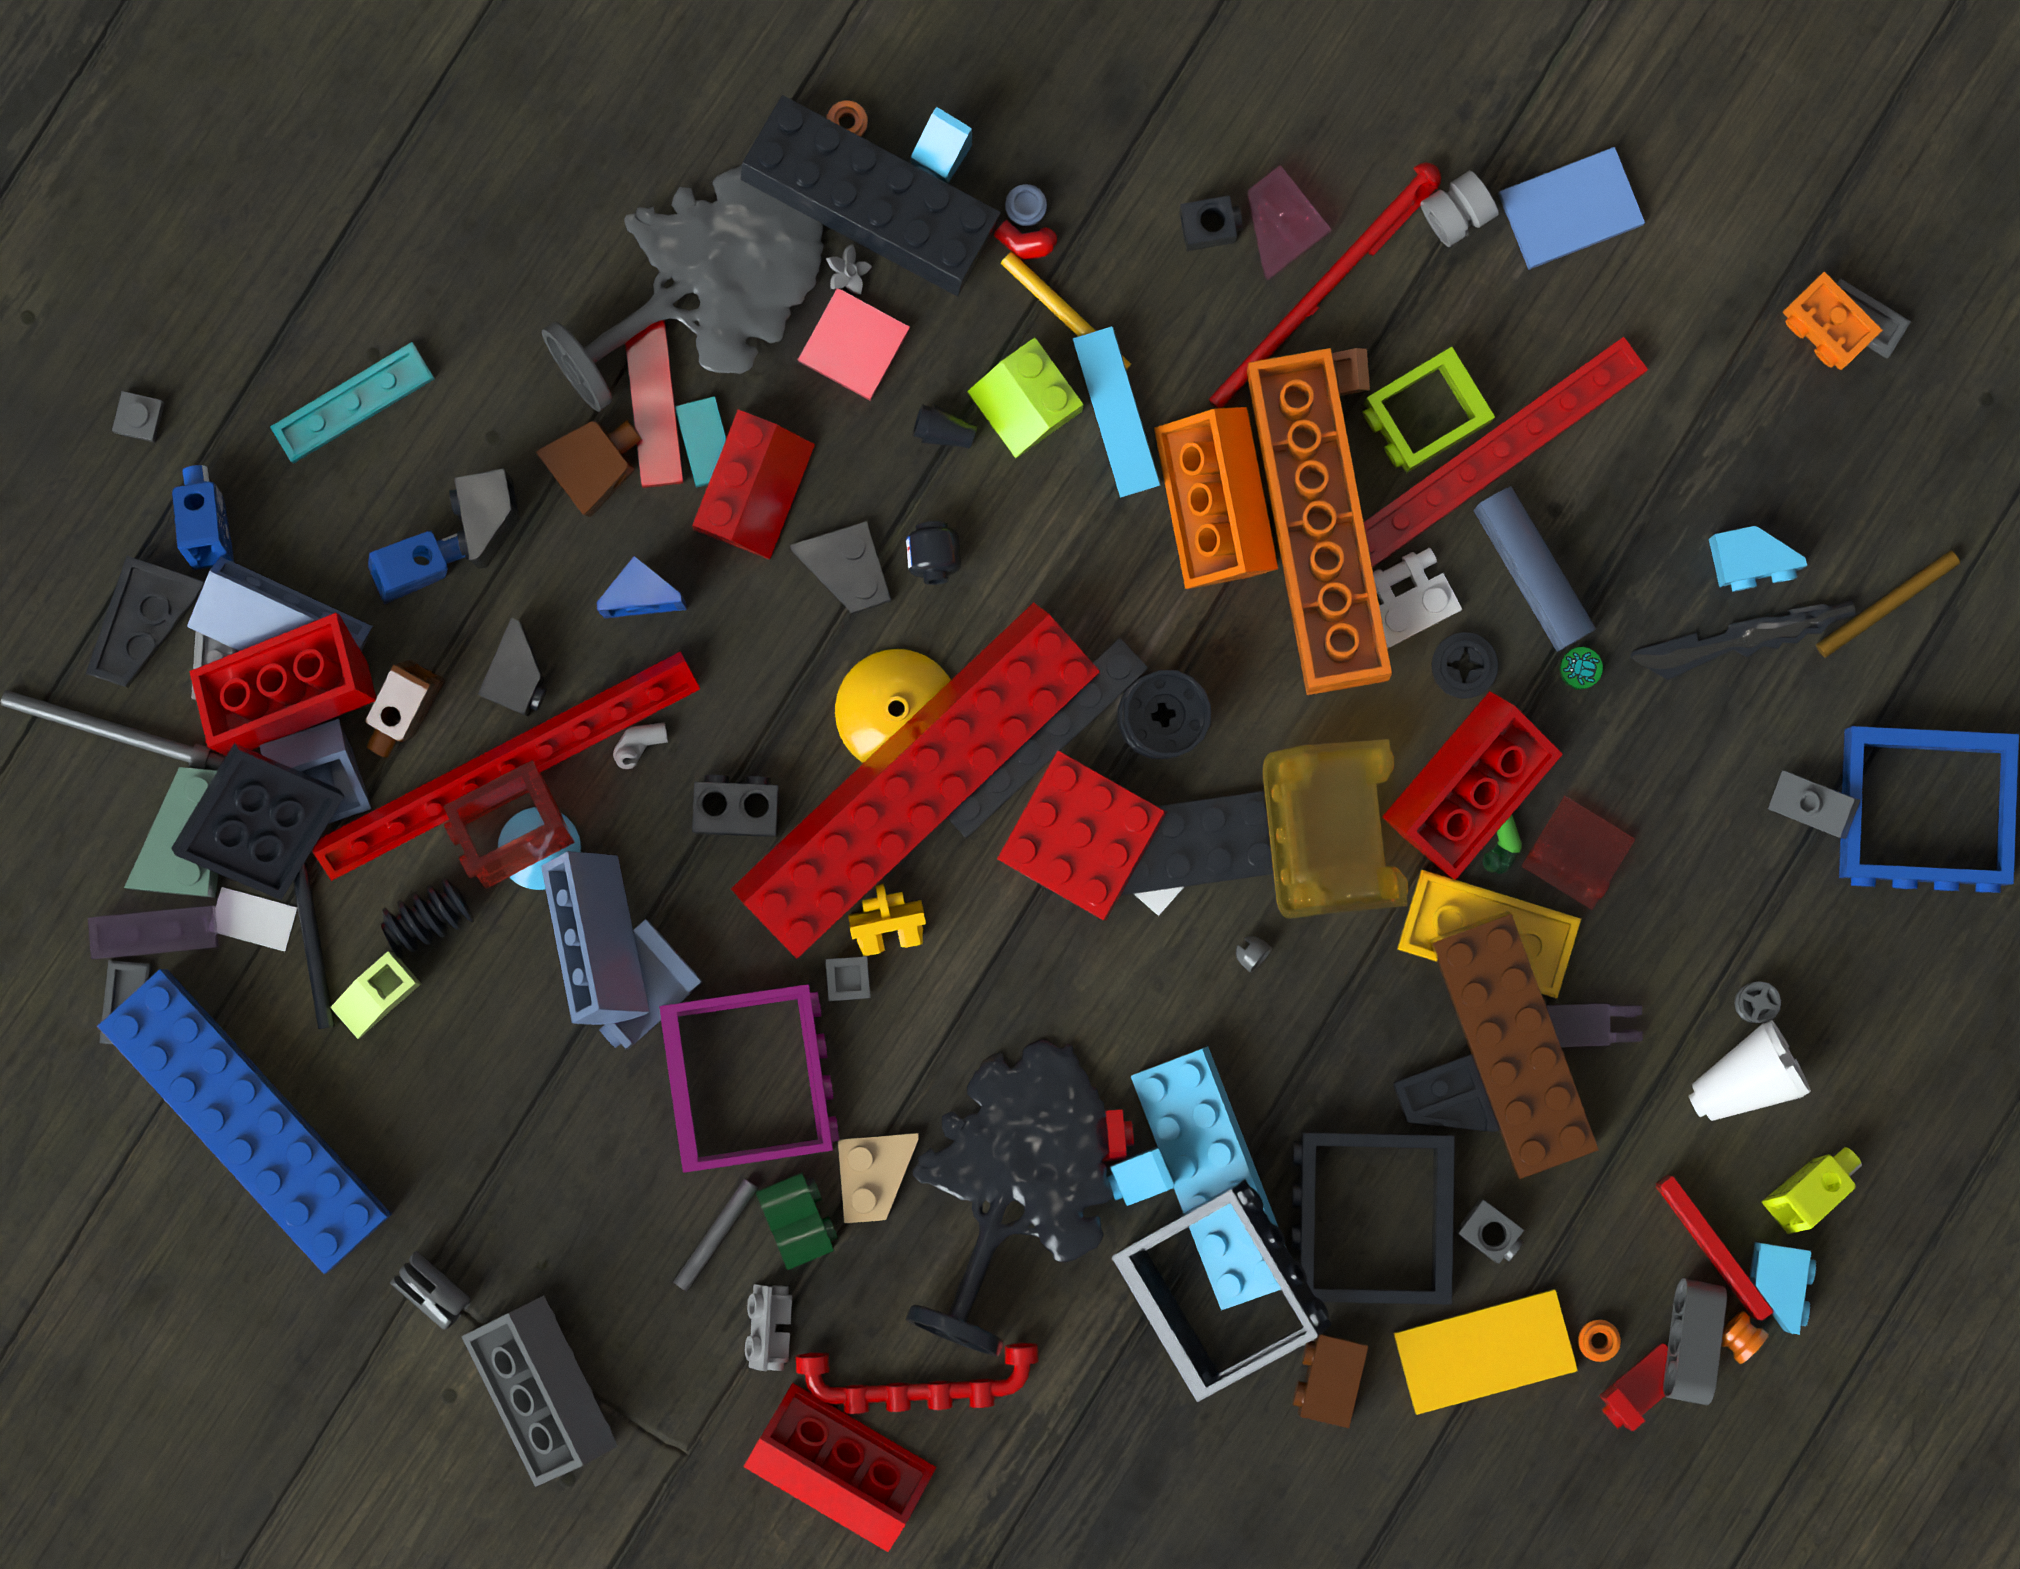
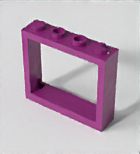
[659,984,839,1173]

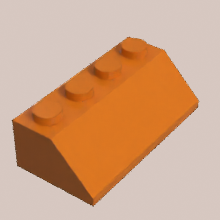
[1154,407,1278,589]

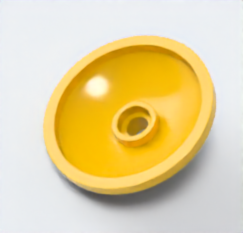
[835,649,951,763]

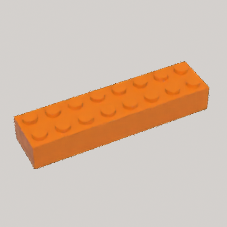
[1247,348,1392,695]

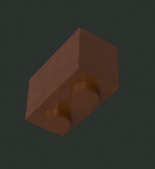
[1292,1333,1368,1428]

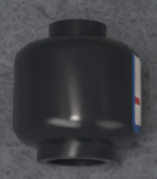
[906,521,961,585]

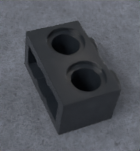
[692,775,780,837]

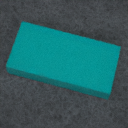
[675,396,726,488]

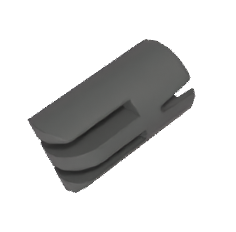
[390,1251,471,1330]

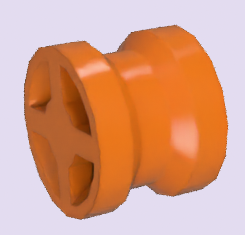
[1721,1311,1769,1364]

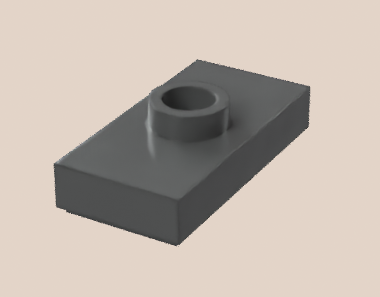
[1768,770,1860,839]

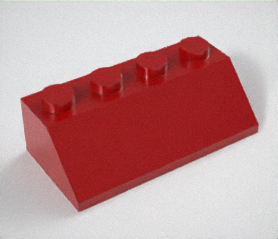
[189,613,377,756]
[1382,691,1563,880]
[743,1383,937,1552]

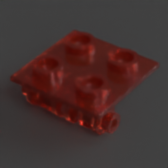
[1521,796,1635,910]

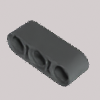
[1663,1278,1727,1405]

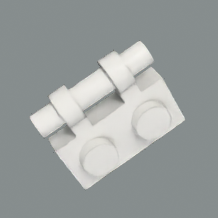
[1373,548,1462,649]

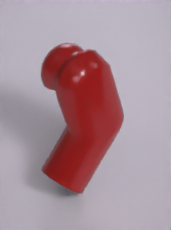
[993,220,1057,259]

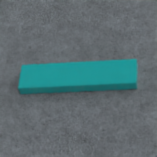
[270,342,435,464]

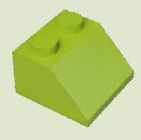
[968,337,1083,459]

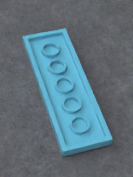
[1131,1047,1286,1310]

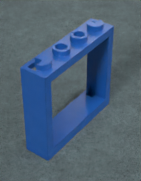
[1839,726,2019,893]

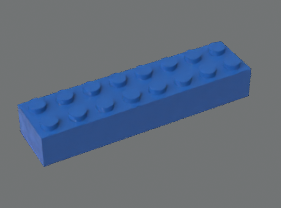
[97,969,392,1274]

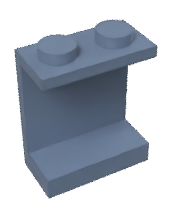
[599,919,704,1049]

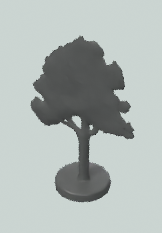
[542,165,824,412]

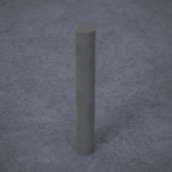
[673,1179,758,1292]

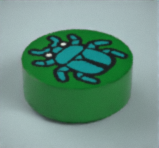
[1559,647,1603,690]

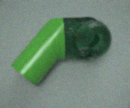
[1483,815,1522,874]

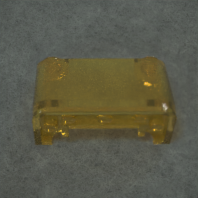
[1263,739,1408,919]

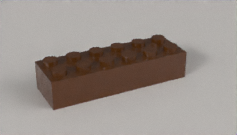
[1430,911,1599,1179]

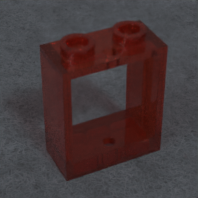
[443,760,575,889]

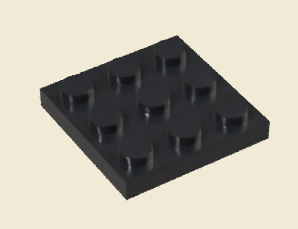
[171,743,345,900]

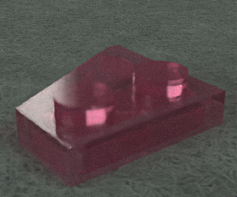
[1247,165,1331,280]

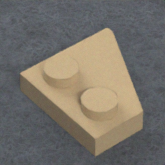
[838,1133,919,1223]

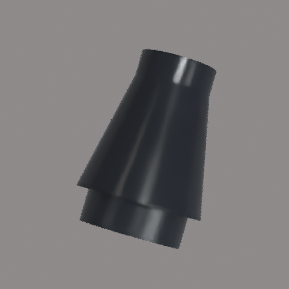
[913,403,977,449]

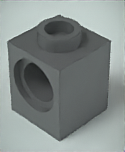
[1455,1199,1524,1264]

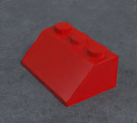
[692,409,815,560]

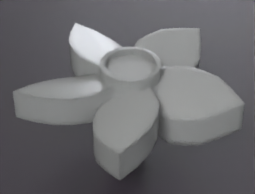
[826,244,872,294]

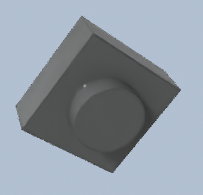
[112,391,165,442]
[826,956,871,1001]

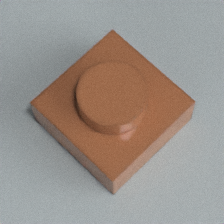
[1332,348,1370,396]

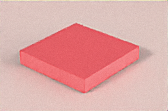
[798,288,910,401]

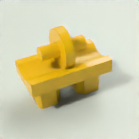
[848,883,926,956]

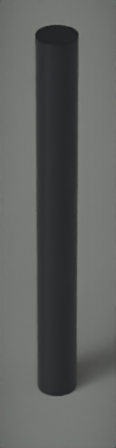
[293,863,335,1029]

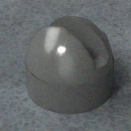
[1236,936,1272,973]

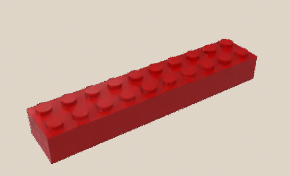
[731,602,1100,959]

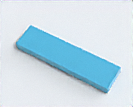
[1073,326,1161,497]

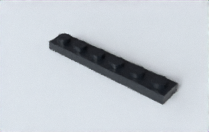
[947,638,1148,839]

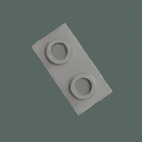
[745,1284,792,1371]

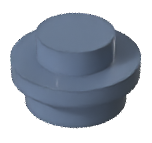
[1005,184,1047,226]

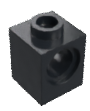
[1179,195,1243,252]

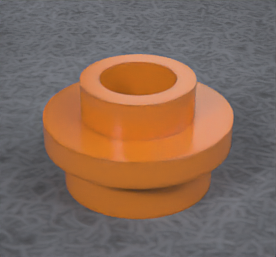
[827,100,868,137]
[1578,1320,1621,1362]

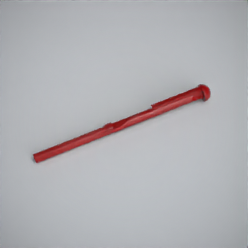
[1208,162,1442,409]

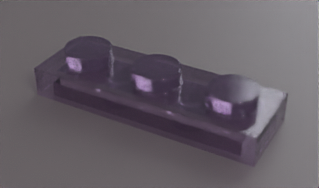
[88,906,219,960]

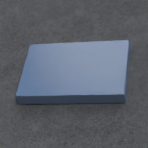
[1498,147,1645,270]

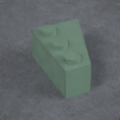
[124,767,218,898]

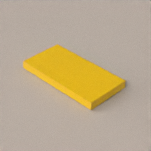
[1397,870,1581,998]
[1393,1289,1578,1415]

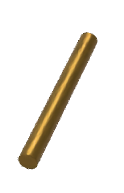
[1816,550,1960,658]

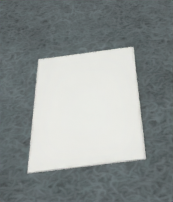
[209,887,297,952]

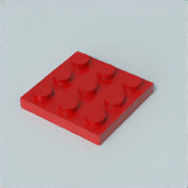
[997,751,1167,921]

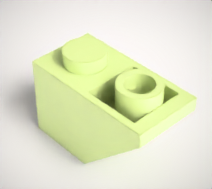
[330,952,421,1039]

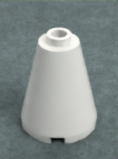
[1688,1020,1811,1121]

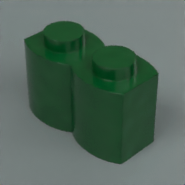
[756,1172,839,1270]

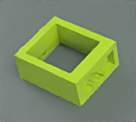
[1362,347,1495,473]

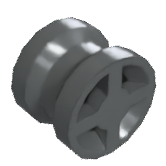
[1734,982,1781,1024]

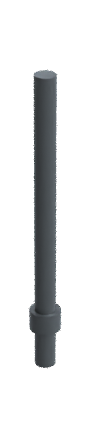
[1,690,225,771]

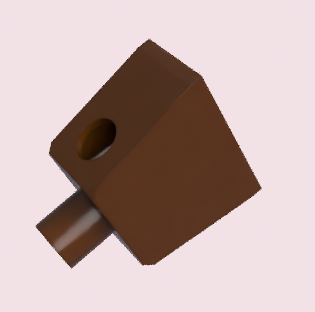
[536,420,642,517]
[365,660,446,758]

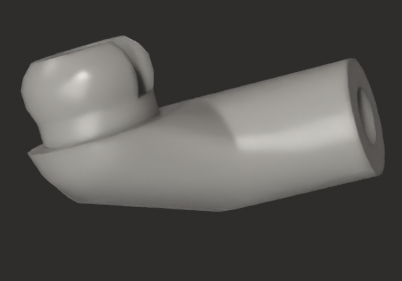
[613,722,668,769]

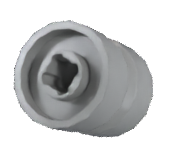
[1420,170,1498,247]

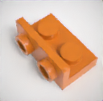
[1783,272,1882,370]

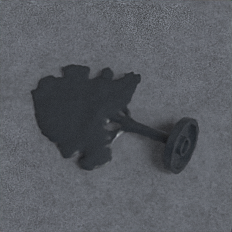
[905,1039,1113,1357]

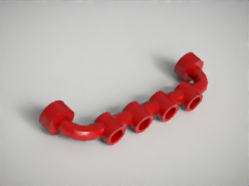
[795,1343,1039,1414]

